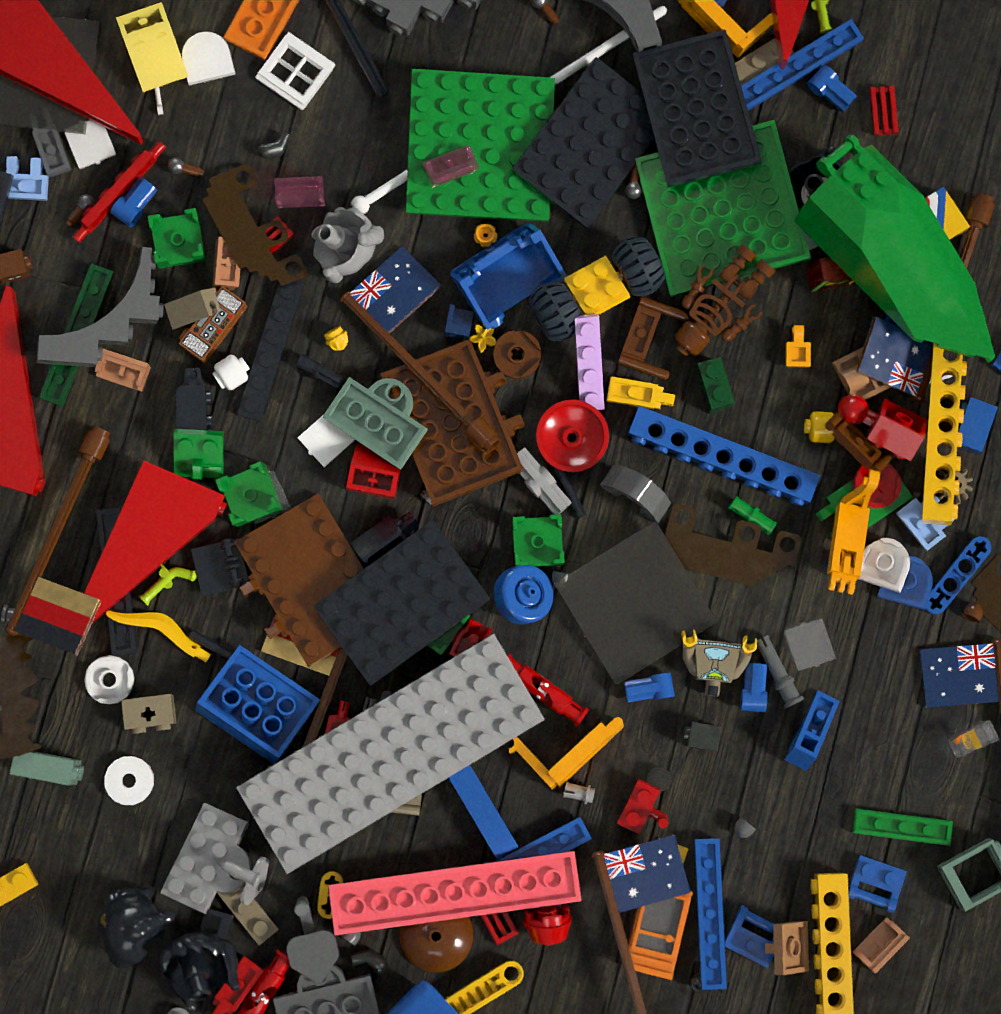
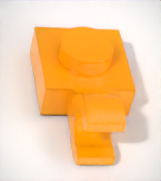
[785,325,811,367]

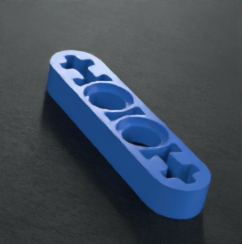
[925,536,991,615]

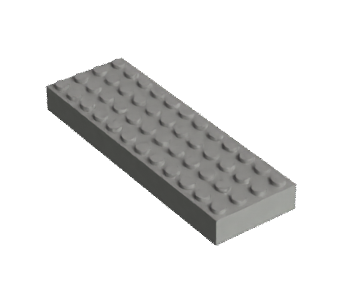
[236,634,545,874]

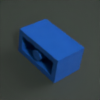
[951,397,998,455]

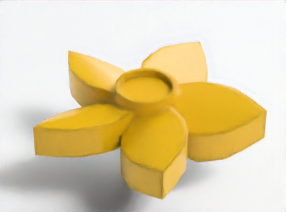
[470,324,496,353]

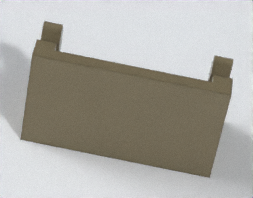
[164,288,219,330]

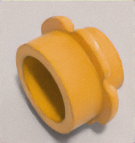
[474,224,497,247]

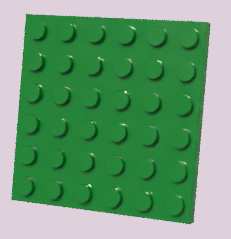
[405,69,555,222]
[635,120,811,297]

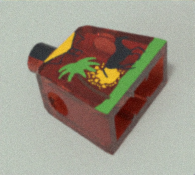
[806,257,854,292]

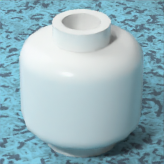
[212,355,249,390]

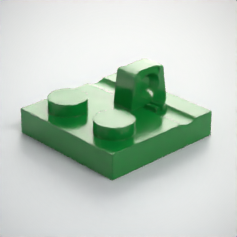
[174,429,224,479]

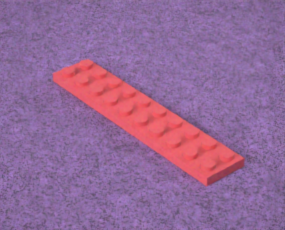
[329,851,581,935]

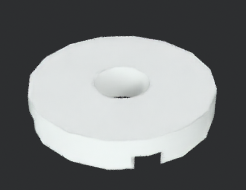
[84,655,135,704]
[104,756,154,805]

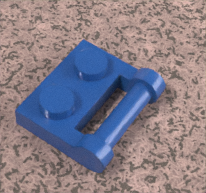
[848,855,907,913]
[724,905,774,968]

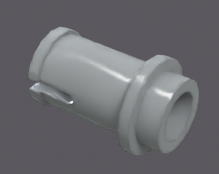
[563,782,595,804]

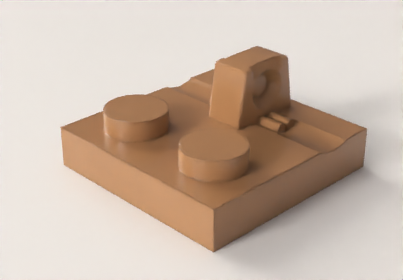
[765,921,809,975]

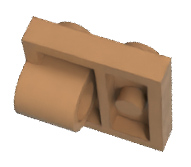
[832,347,891,400]

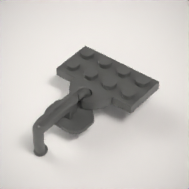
[273,896,380,1014]

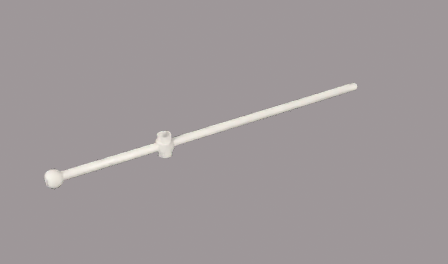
[351,6,667,214]

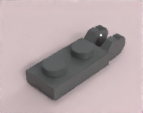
[29,108,71,178]

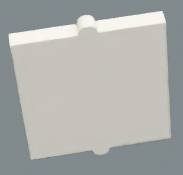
[64,120,116,169]
[298,416,356,467]

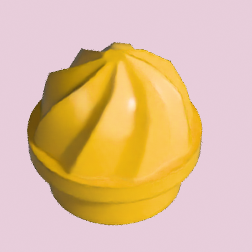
[324,326,348,350]

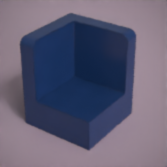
[445,304,474,340]

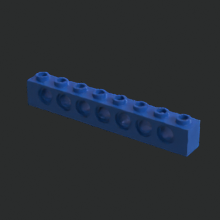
[627,406,820,506]

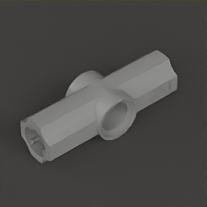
[517,448,572,515]

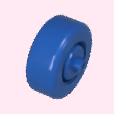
[494,565,553,625]

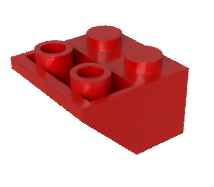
[346,443,401,500]

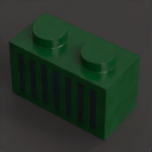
[695,357,735,413]

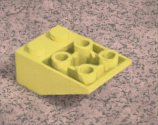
[116,2,188,92]

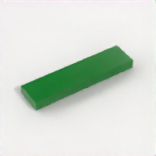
[852,809,953,846]

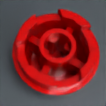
[523,904,572,945]

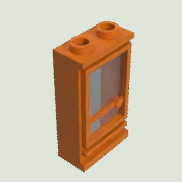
[622,891,693,980]

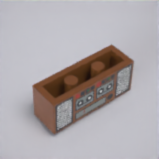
[179,286,247,364]

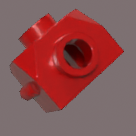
[449,619,493,657]

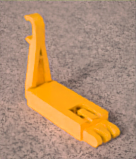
[678,0,773,58]
[827,469,880,595]
[509,717,624,790]

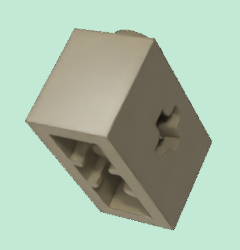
[121,694,177,734]

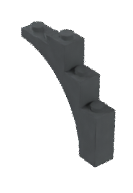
[352,0,481,37]
[585,0,662,52]
[36,247,163,367]

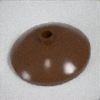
[399,917,473,972]

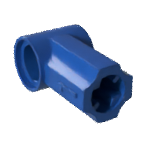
[807,65,857,113]
[111,177,157,228]
[740,663,767,712]
[624,672,675,702]

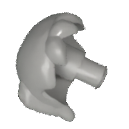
[311,207,384,283]

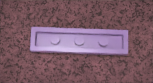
[574,314,604,410]

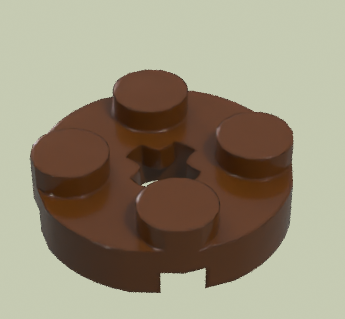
[493,331,541,380]

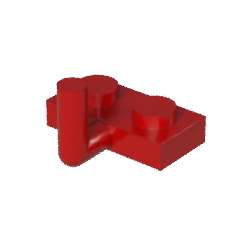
[617,778,668,834]

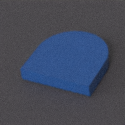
[878,556,933,610]

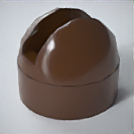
[961,602,983,623]

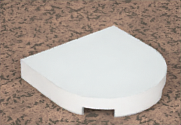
[182,32,235,85]
[858,538,910,593]

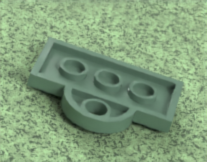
[323,377,428,470]

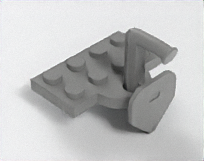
[160,803,269,914]

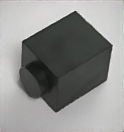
[683,722,721,751]

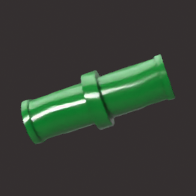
[728,496,777,535]

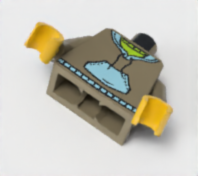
[681,630,757,696]

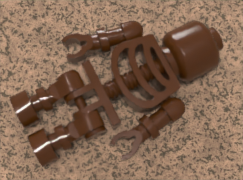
[674,243,776,356]

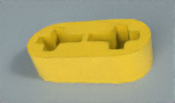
[318,871,343,919]

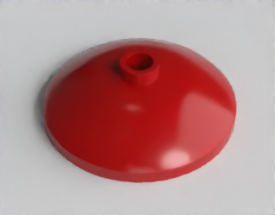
[536,400,609,472]

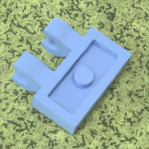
[6,156,49,201]
[896,495,955,551]

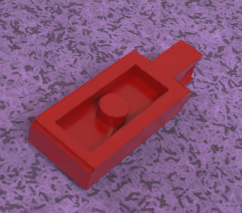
[212,956,264,1014]

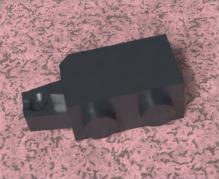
[176,368,213,431]
[350,512,419,567]

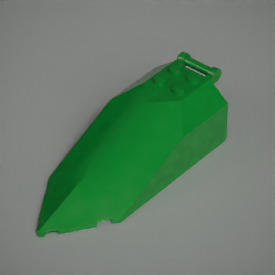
[794,134,995,362]

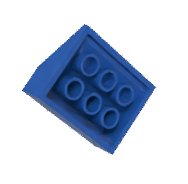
[195,645,320,765]

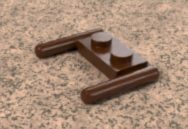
[618,296,690,380]
[825,411,895,472]

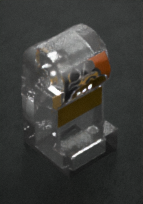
[948,720,1000,758]

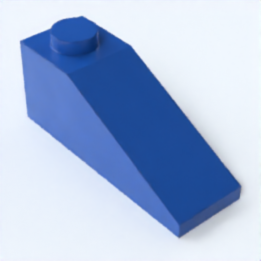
[784,690,840,771]

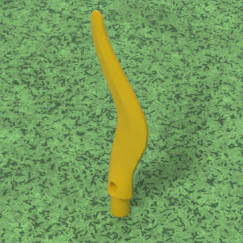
[106,610,211,662]

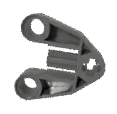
[600,465,671,524]

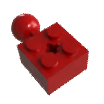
[837,394,928,461]

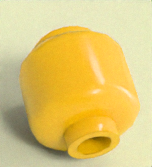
[804,411,835,443]

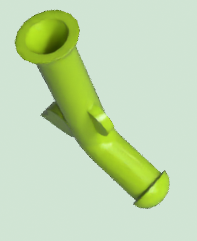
[811,0,833,34]
[139,565,197,606]

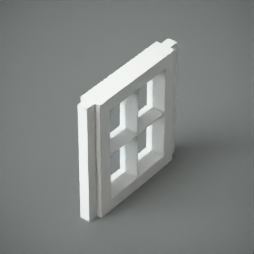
[256,32,335,111]

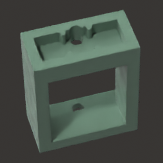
[10,751,84,785]
[937,838,1001,911]

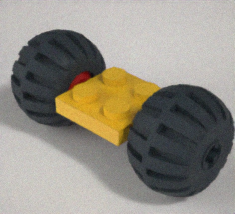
[529,237,665,341]

